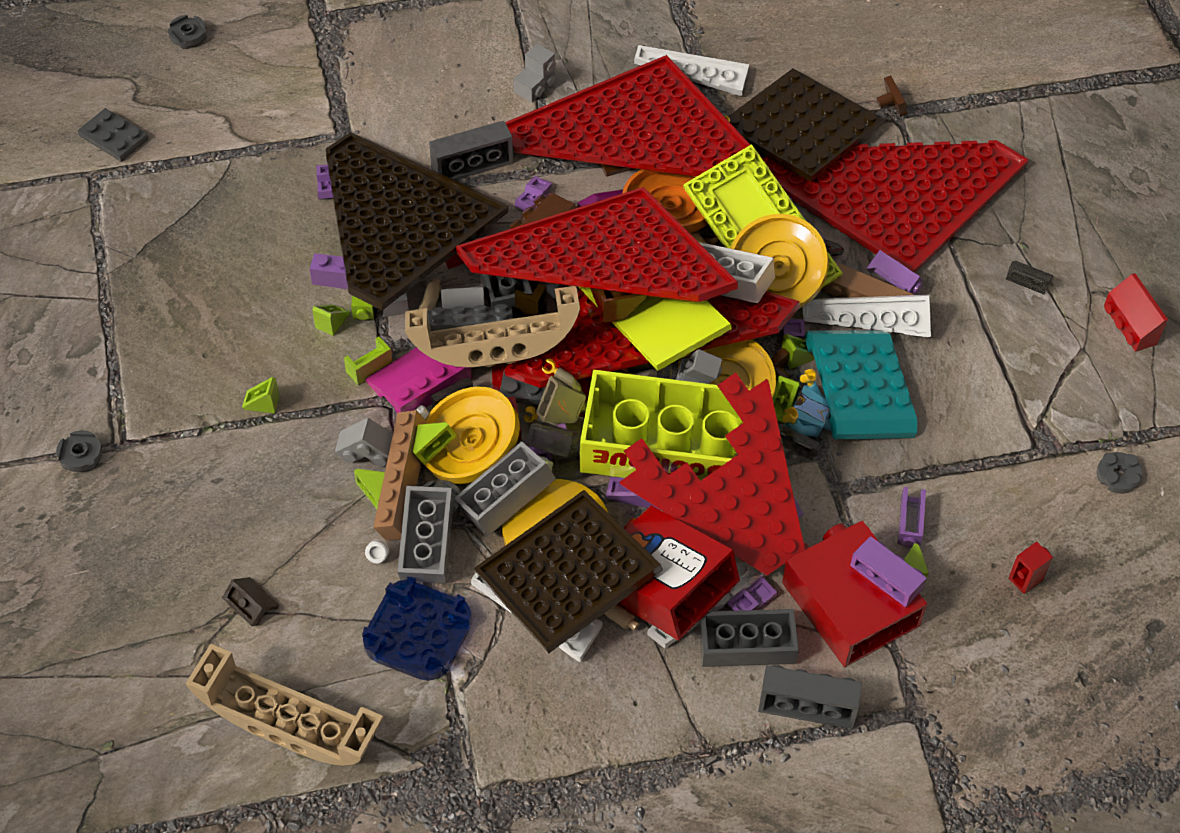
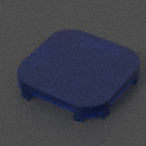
[362,576,472,681]

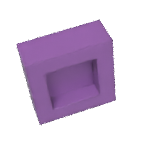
[783,319,805,340]

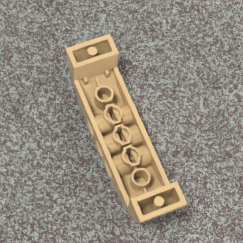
[405,286,580,367]
[186,644,383,766]

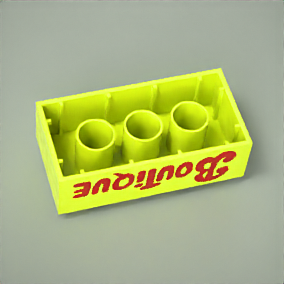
[580,370,751,481]

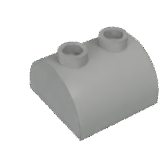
[441,286,484,309]

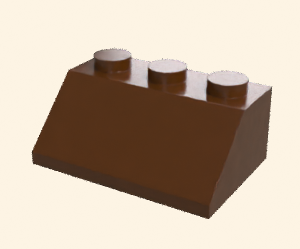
[509,192,577,229]
[590,288,646,323]

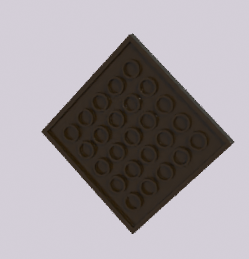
[728,68,884,182]
[474,490,663,654]

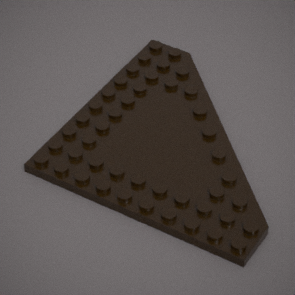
[326,132,509,311]

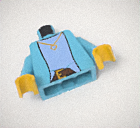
[783,369,831,437]

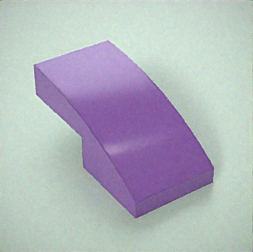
[316,164,333,199]
[514,176,552,210]
[727,577,778,611]

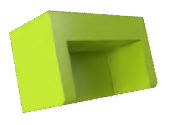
[344,336,393,385]

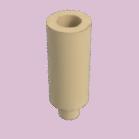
[419,279,442,312]
[604,604,640,631]

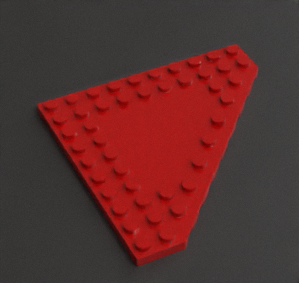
[505,55,764,176]
[764,140,1029,273]
[456,187,738,302]
[504,289,800,388]

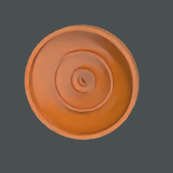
[622,169,708,233]

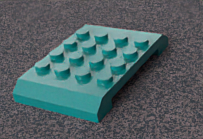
[804,330,917,440]

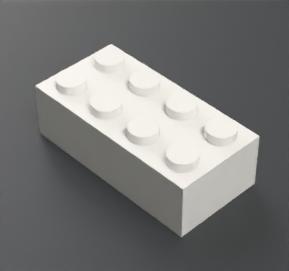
[699,242,775,303]

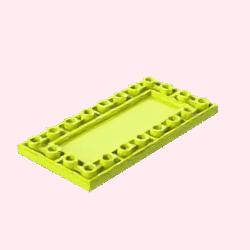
[683,144,843,288]
[578,286,732,371]

